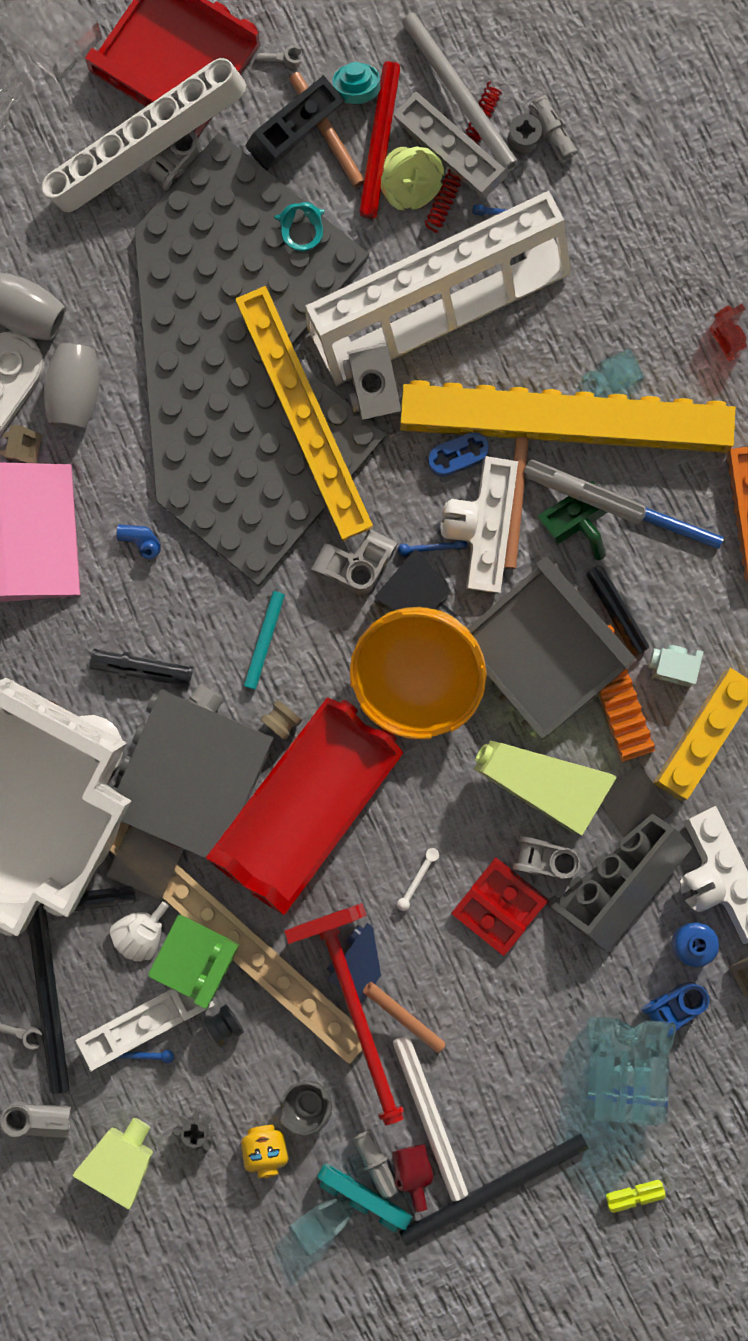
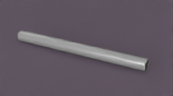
[402,13,518,172]

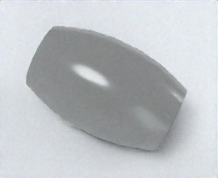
[0,273,66,340]
[44,343,99,430]

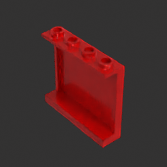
[85,0,260,138]

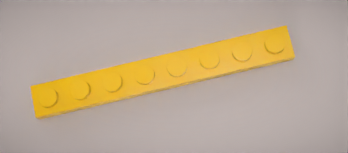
[235,286,373,542]

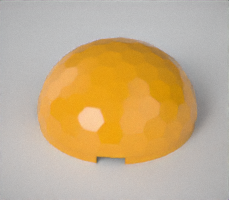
[350,607,487,739]

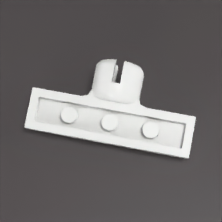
[440,456,518,594]
[679,806,748,944]

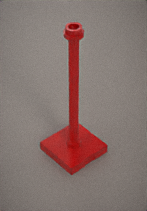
[284,903,404,1126]

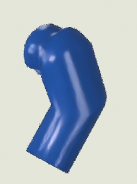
[117,524,161,560]

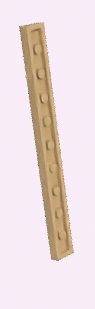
[110,821,362,1064]

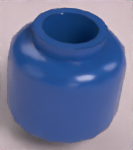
[671,922,719,967]

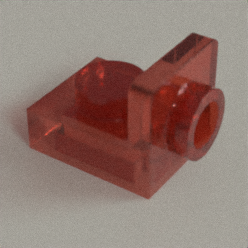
[709,304,748,361]

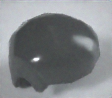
[280,1080,332,1137]

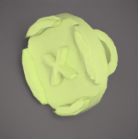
[381,147,444,210]

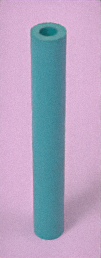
[244,591,285,690]

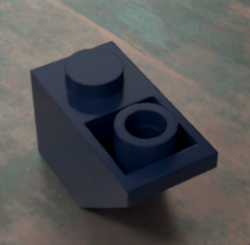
[326,923,381,1004]

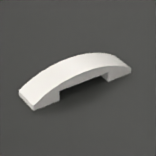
[76,989,214,1071]

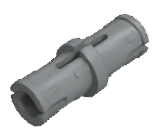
[528,95,578,163]

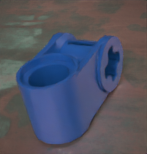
[641,982,709,1039]

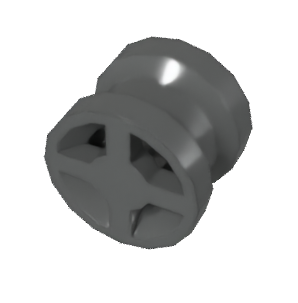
[508,114,542,155]

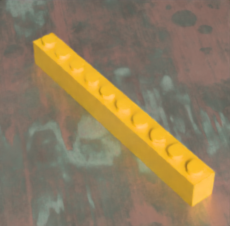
[400,380,736,453]

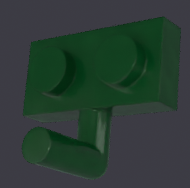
[537,481,608,560]

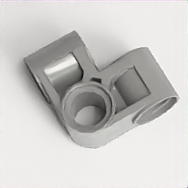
[311,529,398,595]

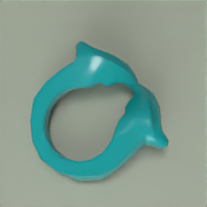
[274,202,325,252]

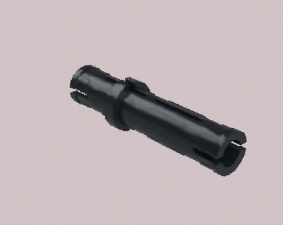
[90,648,193,688]

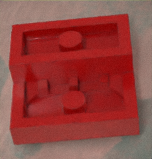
[451,857,548,956]

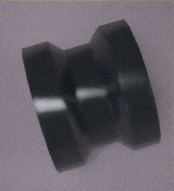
[203,1004,244,1048]

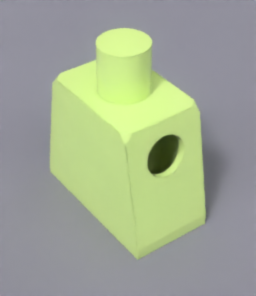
[73,1118,153,1209]

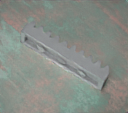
[393,91,508,200]

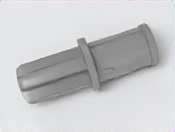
[351,1128,399,1199]

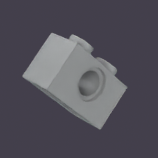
[342,343,401,420]

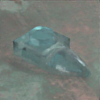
[287,1197,354,1256]

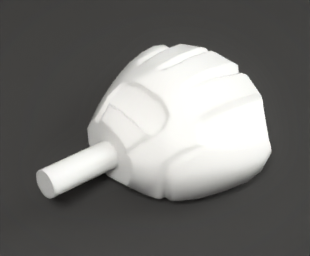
[109,901,170,962]

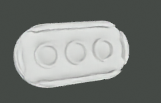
[0,331,44,436]

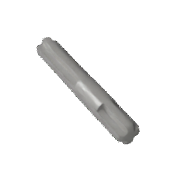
[524,460,646,524]

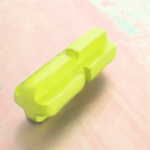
[606,1180,666,1213]

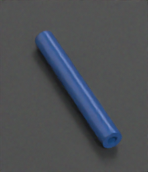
[643,508,724,549]

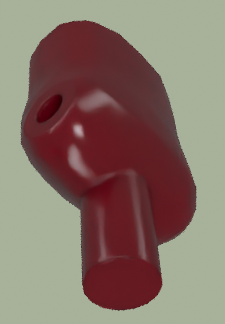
[392,1144,433,1213]

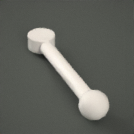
[397,848,439,911]

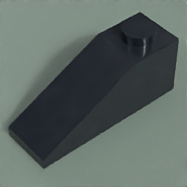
[245,75,345,170]

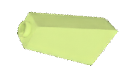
[473,740,617,835]

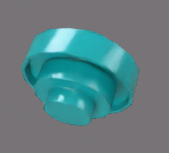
[332,62,381,104]

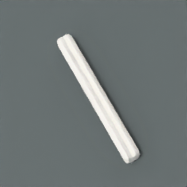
[393,1035,468,1201]

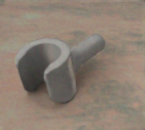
[256,45,302,70]
[0,1023,42,1049]

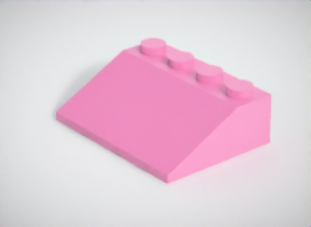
[0,463,81,602]

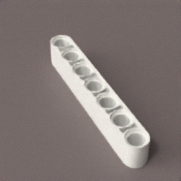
[42,58,246,212]

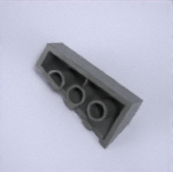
[546,814,693,953]

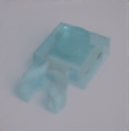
[581,348,644,397]

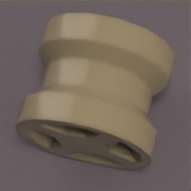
[260,699,302,741]

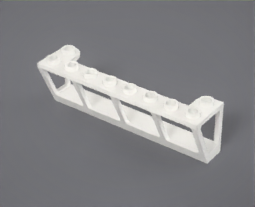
[305,191,571,386]

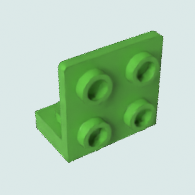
[148,915,240,1009]

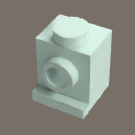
[648,645,703,687]

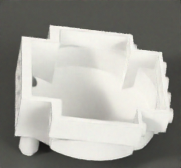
[0,678,132,936]

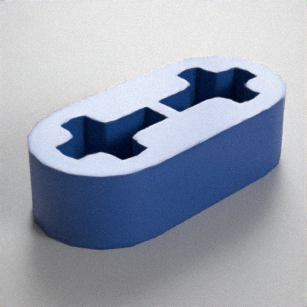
[428,432,489,477]

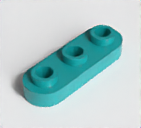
[316,1163,413,1232]

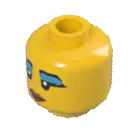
[240,1125,288,1179]

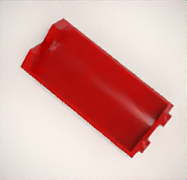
[206,698,404,915]

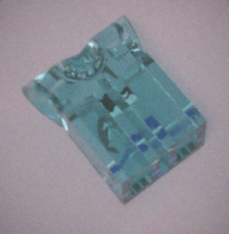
[587,1016,676,1126]

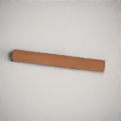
[363,982,445,1053]

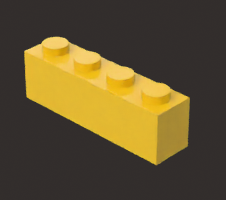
[653,668,748,801]

